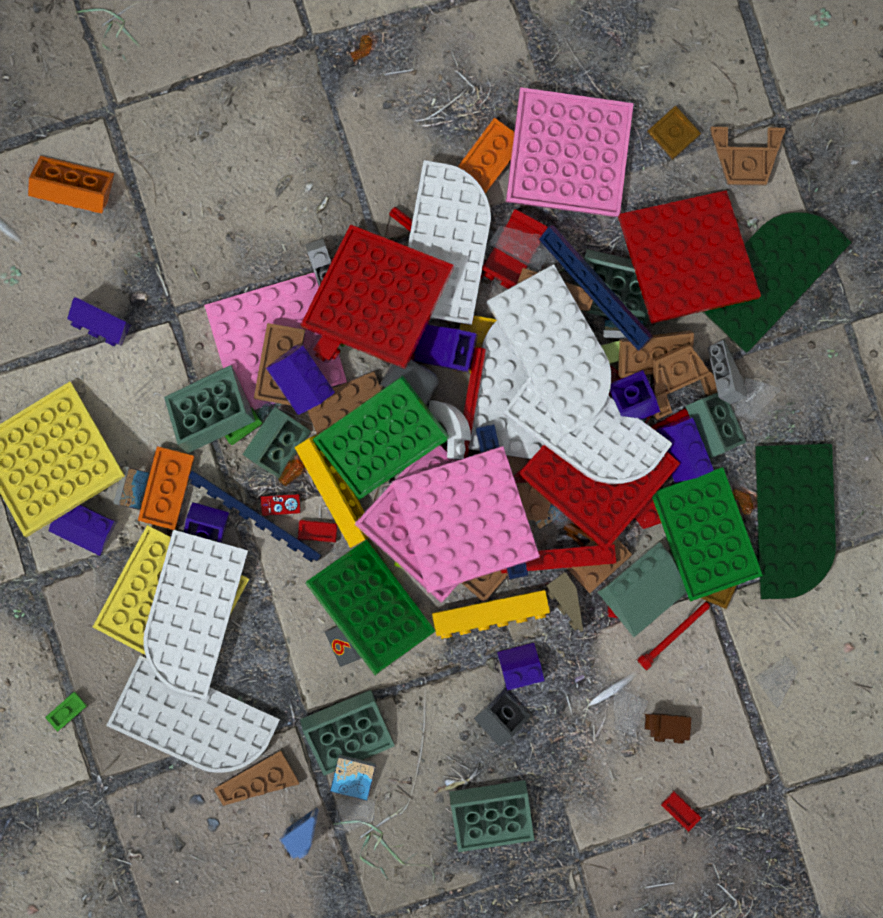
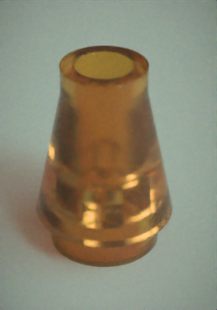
[278,458,306,487]

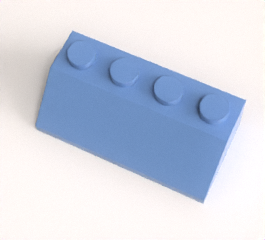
[280,807,319,859]

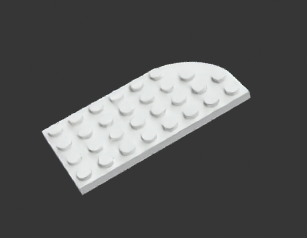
[408,160,491,325]
[486,265,611,436]
[469,321,544,459]
[502,378,672,484]
[143,530,248,700]
[106,655,280,773]

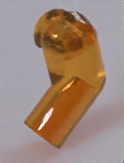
[350,35,373,61]
[732,488,754,515]

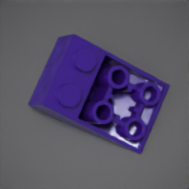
[414,325,478,373]

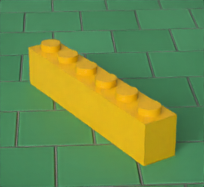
[294,434,369,548]
[432,590,550,639]

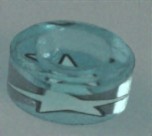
[257,402,275,421]

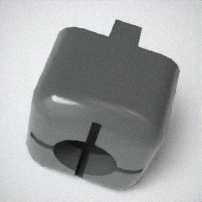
[379,359,438,407]

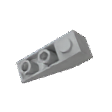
[305,239,331,286]
[707,340,747,404]

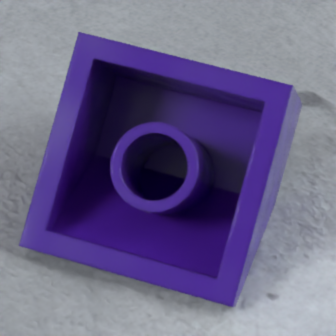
[610,370,660,419]
[184,502,229,543]
[497,642,545,691]

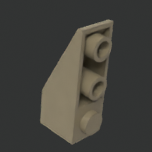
[545,572,583,632]

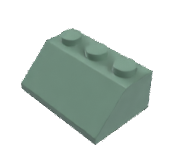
[685,392,747,458]
[242,407,311,479]

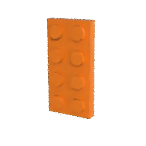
[458,117,514,194]
[138,446,195,530]

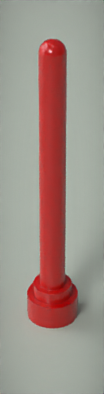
[636,602,710,671]

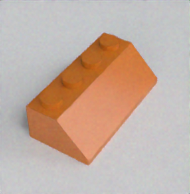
[28,156,114,214]

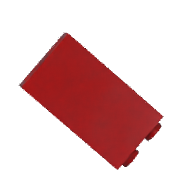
[482,209,548,289]

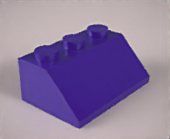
[67,297,131,347]
[266,345,335,415]
[655,415,714,483]
[48,504,117,556]

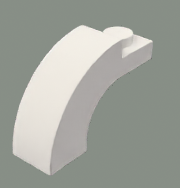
[429,400,471,460]

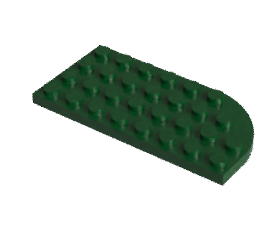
[702,212,852,353]
[755,444,836,599]

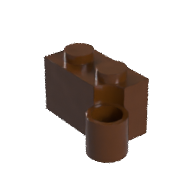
[644,713,692,744]

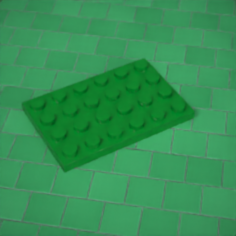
[312,375,449,500]
[652,467,763,602]
[305,540,436,676]

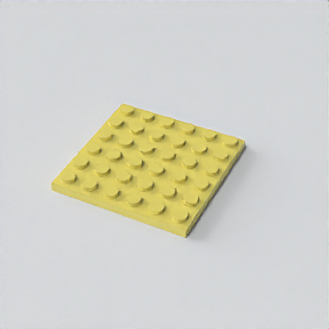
[0,381,125,538]
[93,525,249,655]

